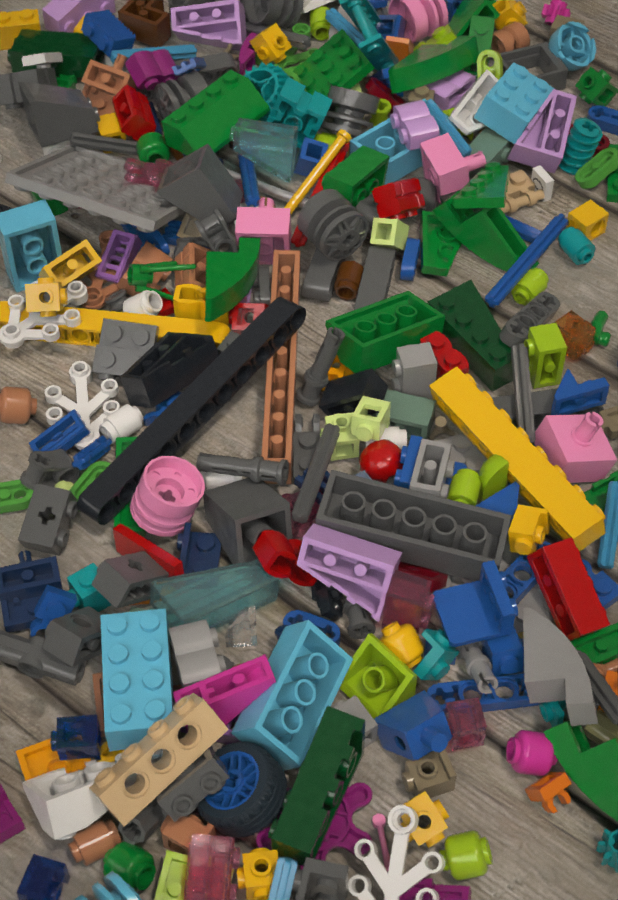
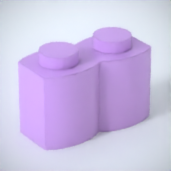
[425,70,476,111]
[390,100,439,151]

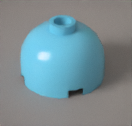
[548,21,596,72]

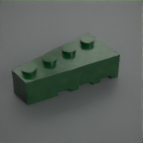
[427,279,513,392]
[268,706,365,866]

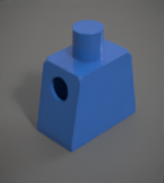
[374,690,452,760]

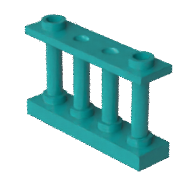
[339,0,399,72]

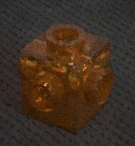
[554,310,596,361]

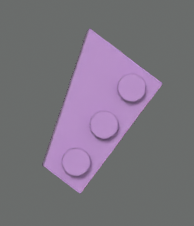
[42,0,116,33]
[171,0,247,51]
[507,89,577,173]
[296,523,402,622]

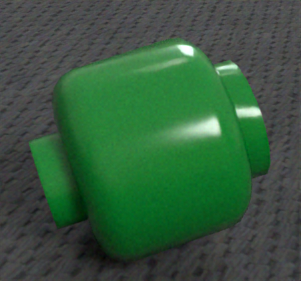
[136,132,171,169]
[103,841,156,893]

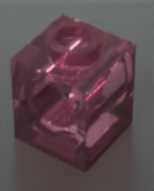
[445,697,487,751]

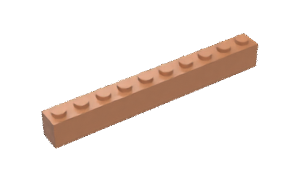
[262,250,301,484]

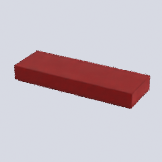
[113,523,185,591]

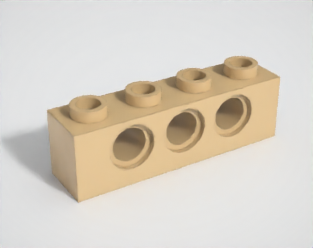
[89,693,229,827]

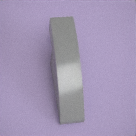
[523,607,598,726]

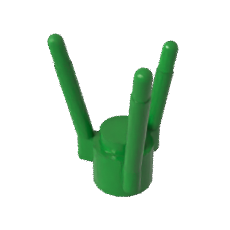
[127,261,196,301]

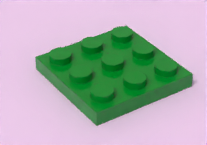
[292,29,375,106]

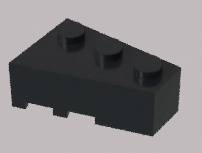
[120,332,219,408]

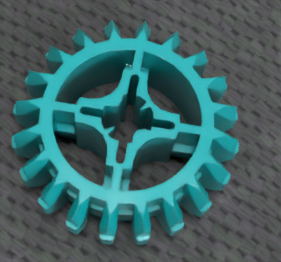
[244,62,290,128]

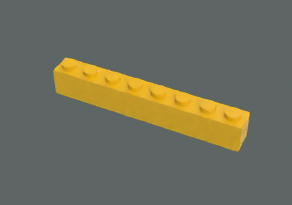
[429,366,606,551]

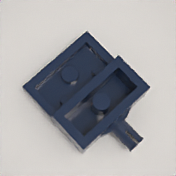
[0,550,63,633]

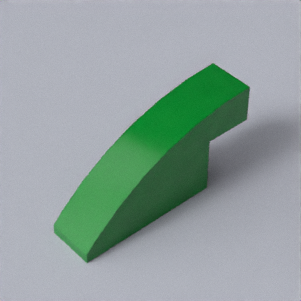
[449,0,500,37]
[388,36,479,94]
[432,191,539,272]
[205,238,260,322]
[544,721,618,822]

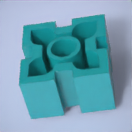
[263,77,333,148]

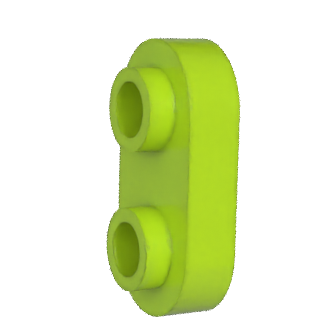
[477,50,503,80]

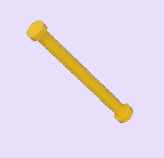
[284,129,352,215]

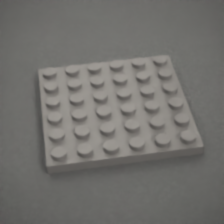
[5,145,185,233]

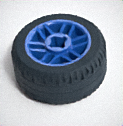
[197,741,287,838]

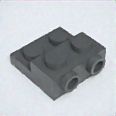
[92,318,159,380]
[156,745,230,822]

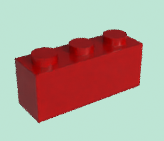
[527,537,610,641]

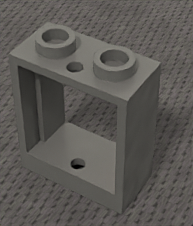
[500,42,568,90]

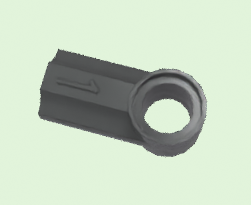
[118,798,168,845]

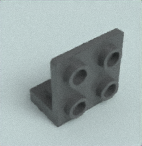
[293,857,349,900]

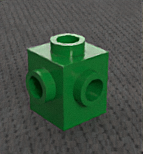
[575,67,618,107]

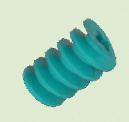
[559,118,602,175]

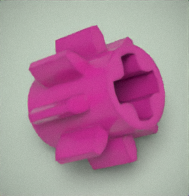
[541,0,571,26]

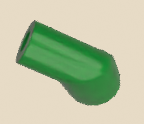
[590,311,611,347]

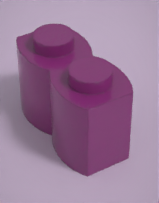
[124,49,179,91]

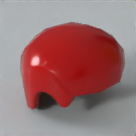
[359,439,404,483]

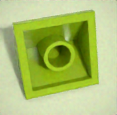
[340,633,417,719]

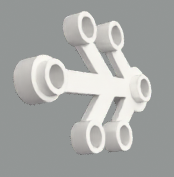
[0,281,88,349]
[44,361,120,451]
[348,805,445,900]

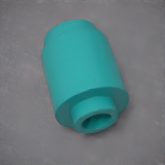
[558,227,596,265]

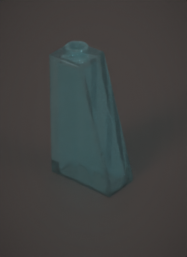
[150,560,280,629]

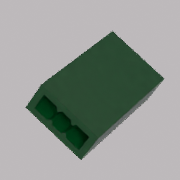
[7,29,105,78]

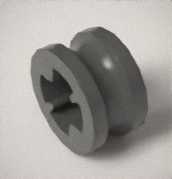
[104,288,130,312]

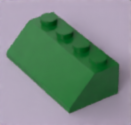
[161,70,270,155]
[325,291,445,373]

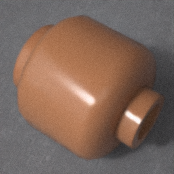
[0,387,37,424]

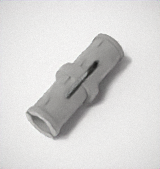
[461,642,498,694]

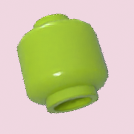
[439,830,493,881]

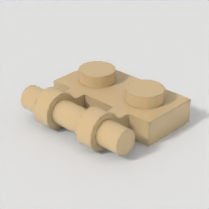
[501,169,545,214]

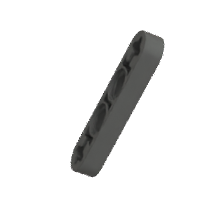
[499,292,560,347]

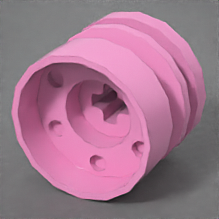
[388,0,448,44]
[130,456,205,537]

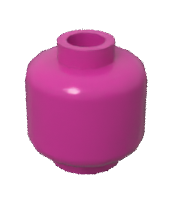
[506,730,558,776]

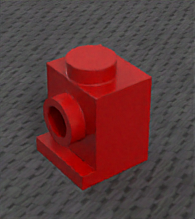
[228,302,269,331]

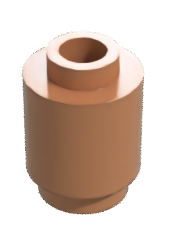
[68,819,122,866]

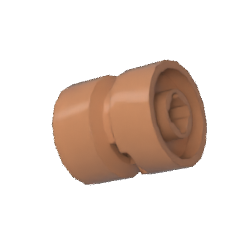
[491,21,530,60]

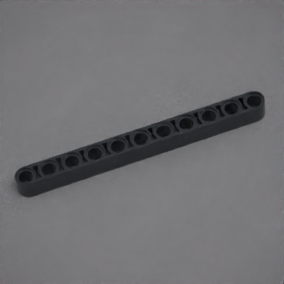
[77,297,306,525]

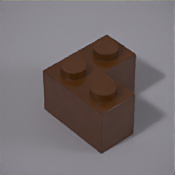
[118,0,171,47]

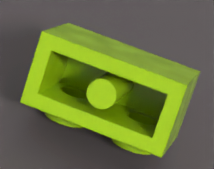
[524,323,567,389]

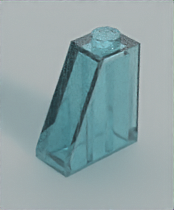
[230,118,299,183]

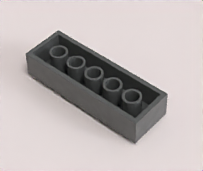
[315,469,512,581]

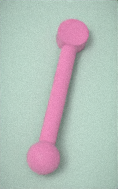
[372,814,390,871]

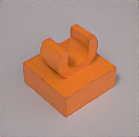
[524,772,572,813]

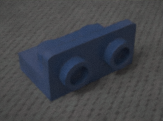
[177,522,222,591]

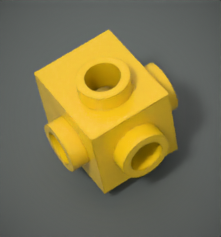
[493,0,527,30]
[249,23,292,64]
[25,277,68,317]
[400,790,449,848]
[236,848,278,900]

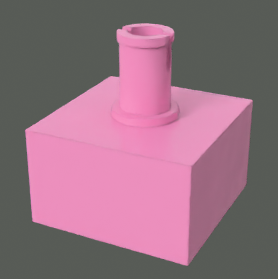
[420,133,486,204]
[235,197,292,265]
[534,412,617,483]

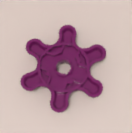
[256,782,372,870]

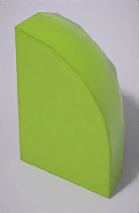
[478,454,509,502]

